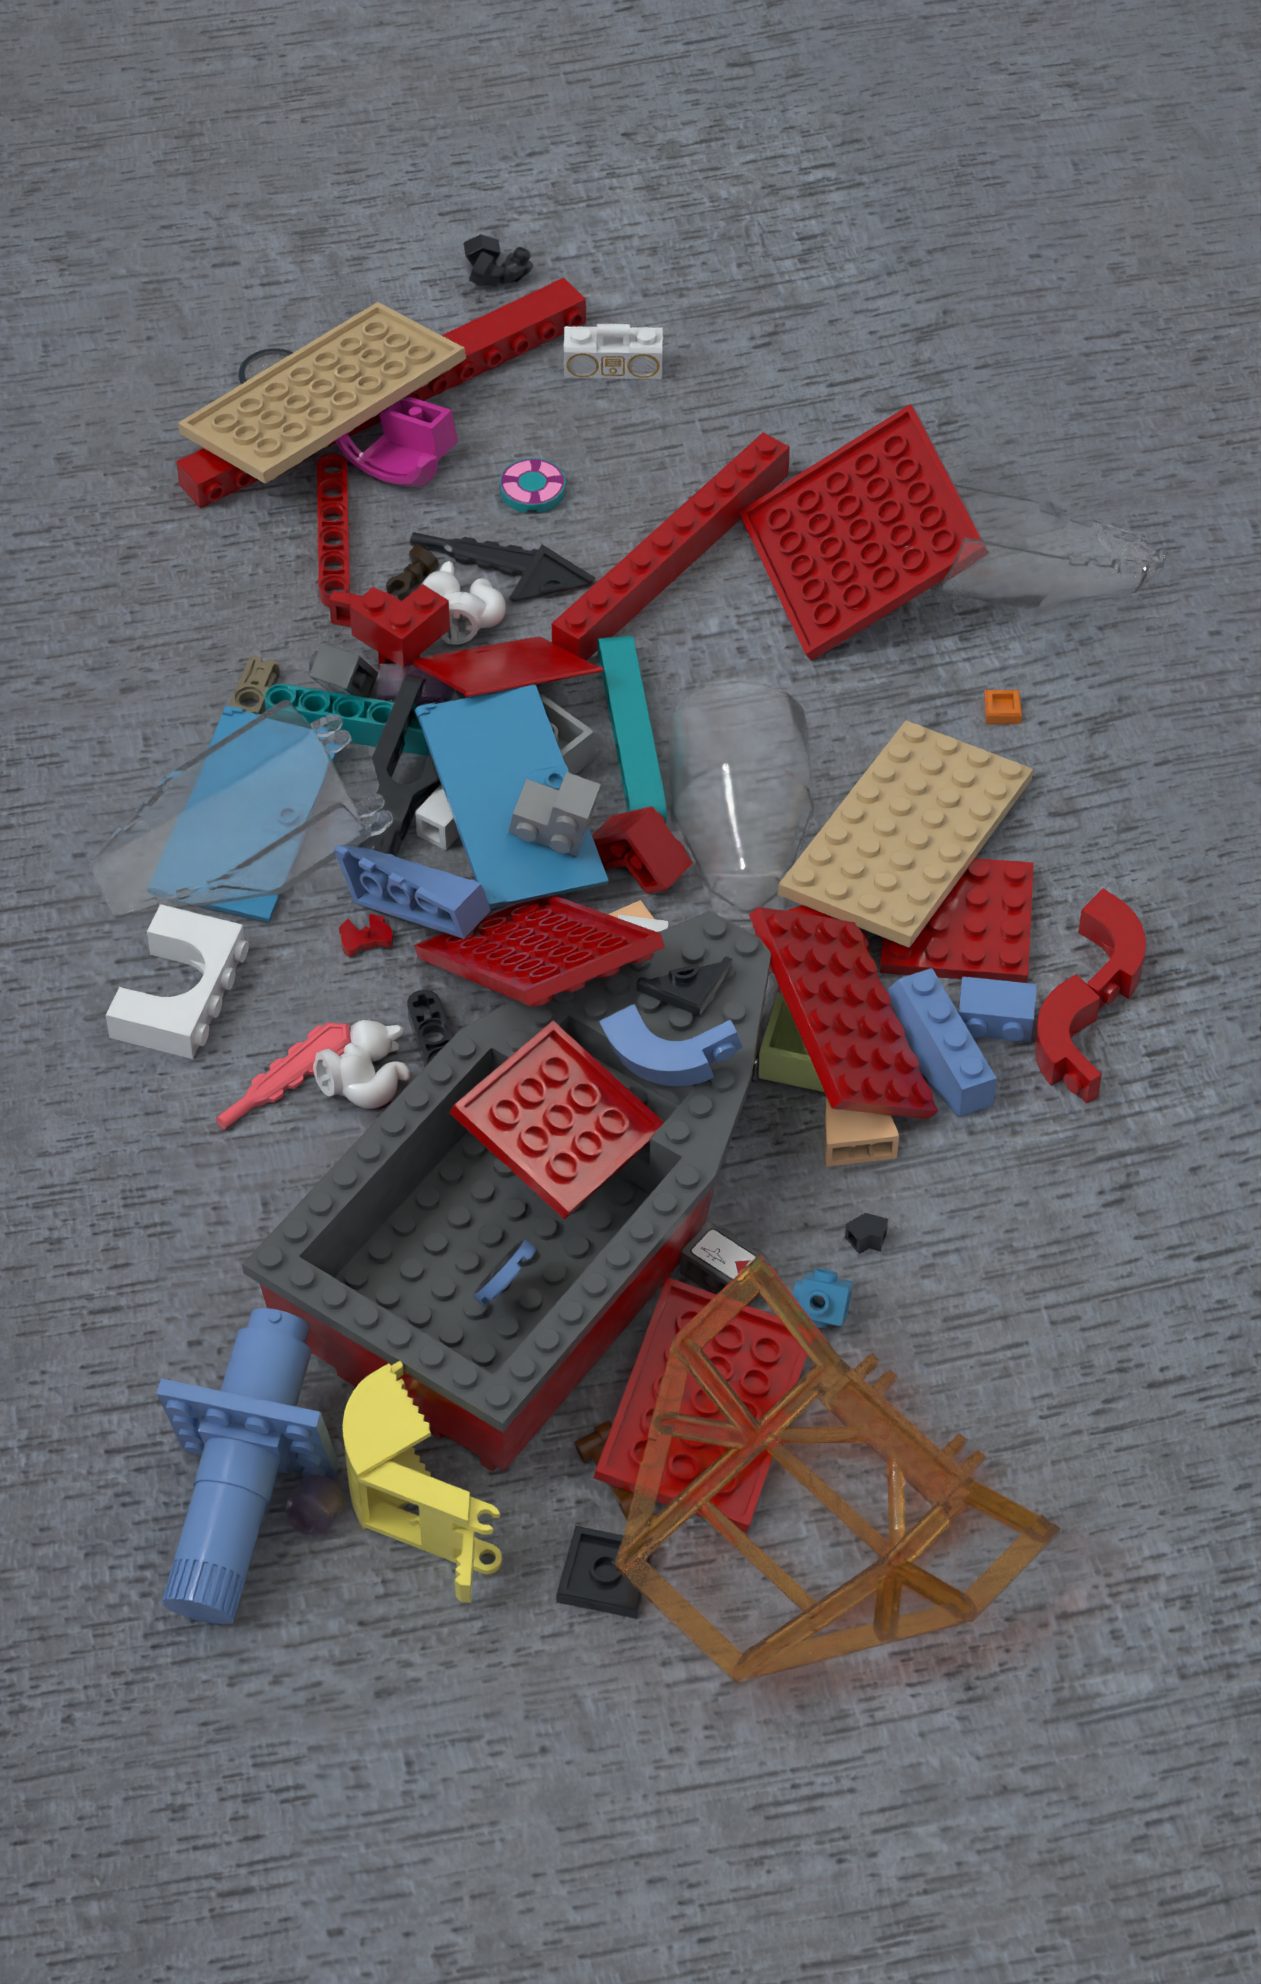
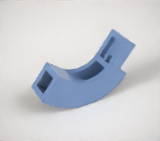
[599,1004,743,1086]

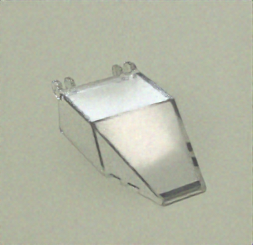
[88,700,394,919]

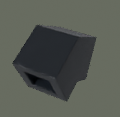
[463,234,501,267]
[845,1213,889,1254]

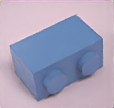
[958,977,1037,1042]

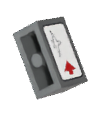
[309,643,378,698]
[680,1221,771,1306]

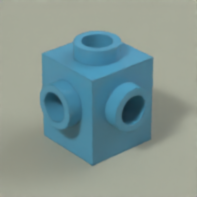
[791,1268,854,1328]

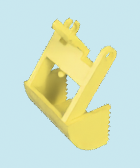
[343,1361,502,1603]

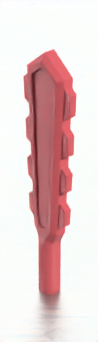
[216,1022,351,1130]

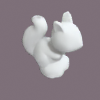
[421,561,506,645]
[313,1020,411,1109]

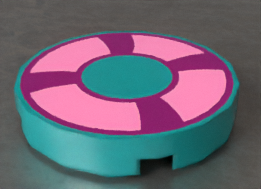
[499,458,566,513]

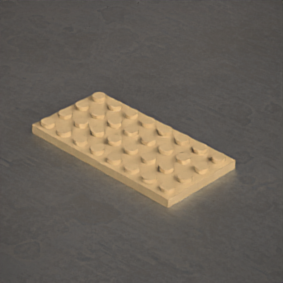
[178,302,466,484]
[777,720,1033,948]

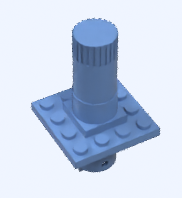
[157,1308,340,1625]

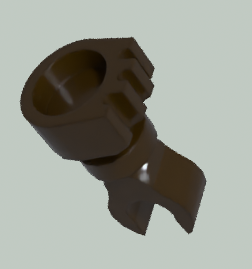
[386,544,439,601]

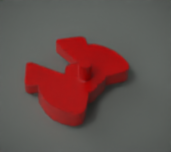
[339,914,393,957]

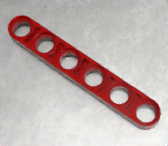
[317,453,350,608]

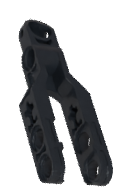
[358,674,474,857]

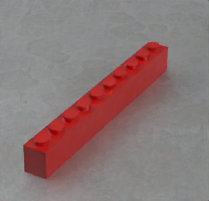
[551,432,790,661]

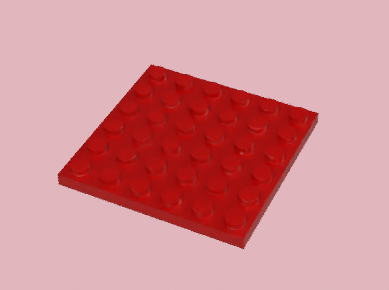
[739,404,989,661]

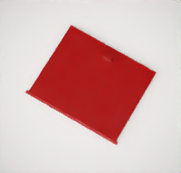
[411,636,603,698]

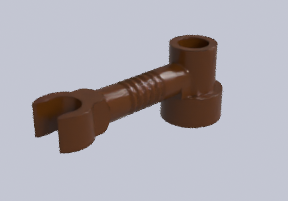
[574,1420,643,1522]

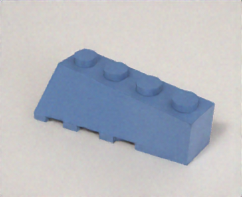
[334,845,491,939]
[887,968,997,1117]

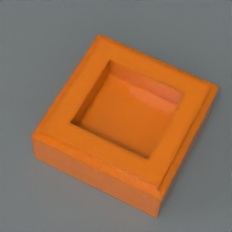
[984,690,1022,724]

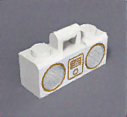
[564,324,663,379]

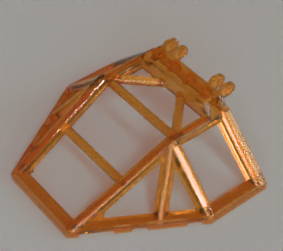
[615,1254,1060,1683]

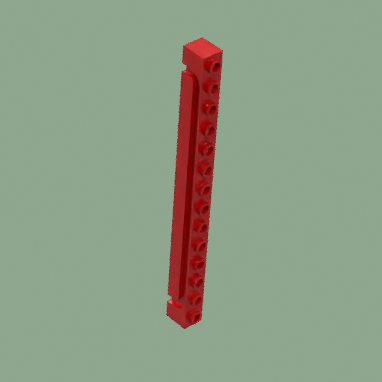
[176,277,586,508]

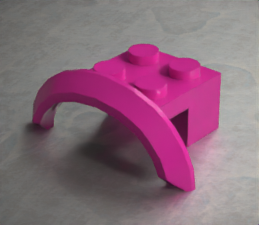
[335,396,458,488]

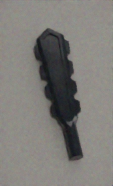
[410,532,539,576]

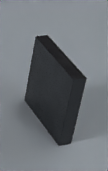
[556,1526,655,1619]

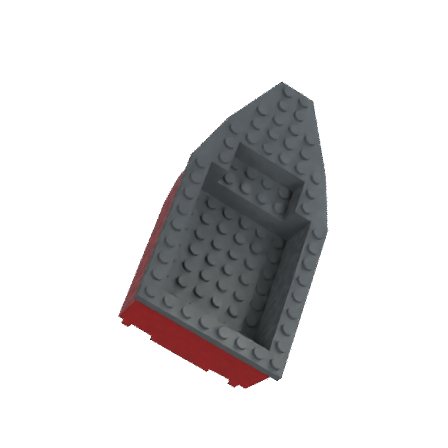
[242,911,771,1472]

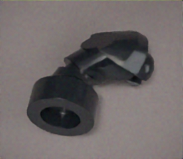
[469,247,533,287]

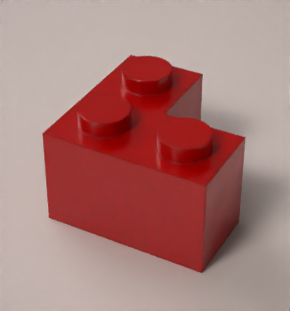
[350,584,450,668]
[592,806,693,894]

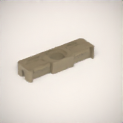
[229,656,280,715]

